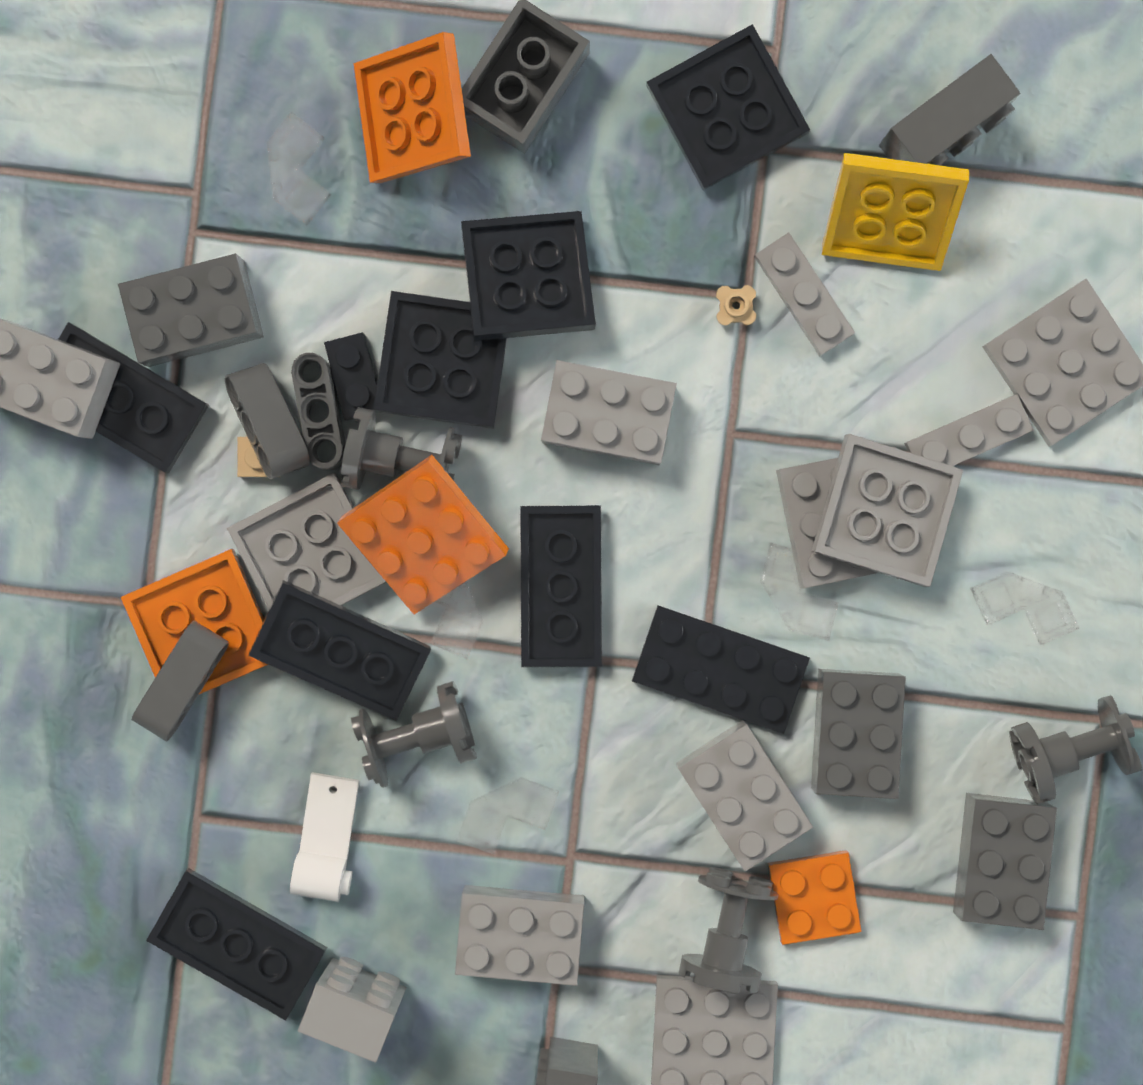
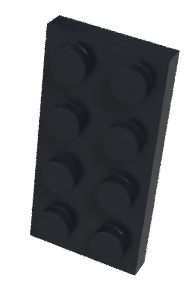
[58,322,209,473]
[520,505,602,667]
[248,580,431,721]
[632,605,810,734]
[146,868,328,1021]

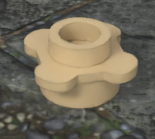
[716,285,756,326]

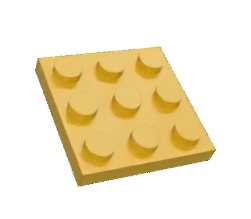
[821,153,969,271]

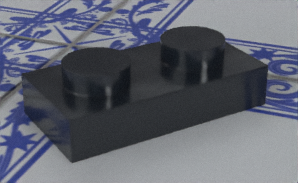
[324,332,378,421]

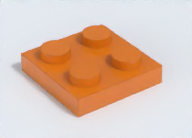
[768,850,862,945]

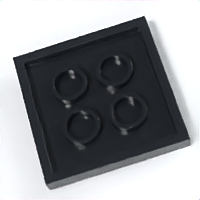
[646,24,810,191]
[461,211,596,341]
[374,291,507,429]

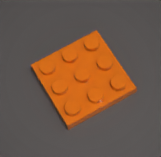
[353,32,471,184]
[337,455,509,614]
[121,549,268,695]

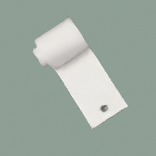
[290,772,360,902]

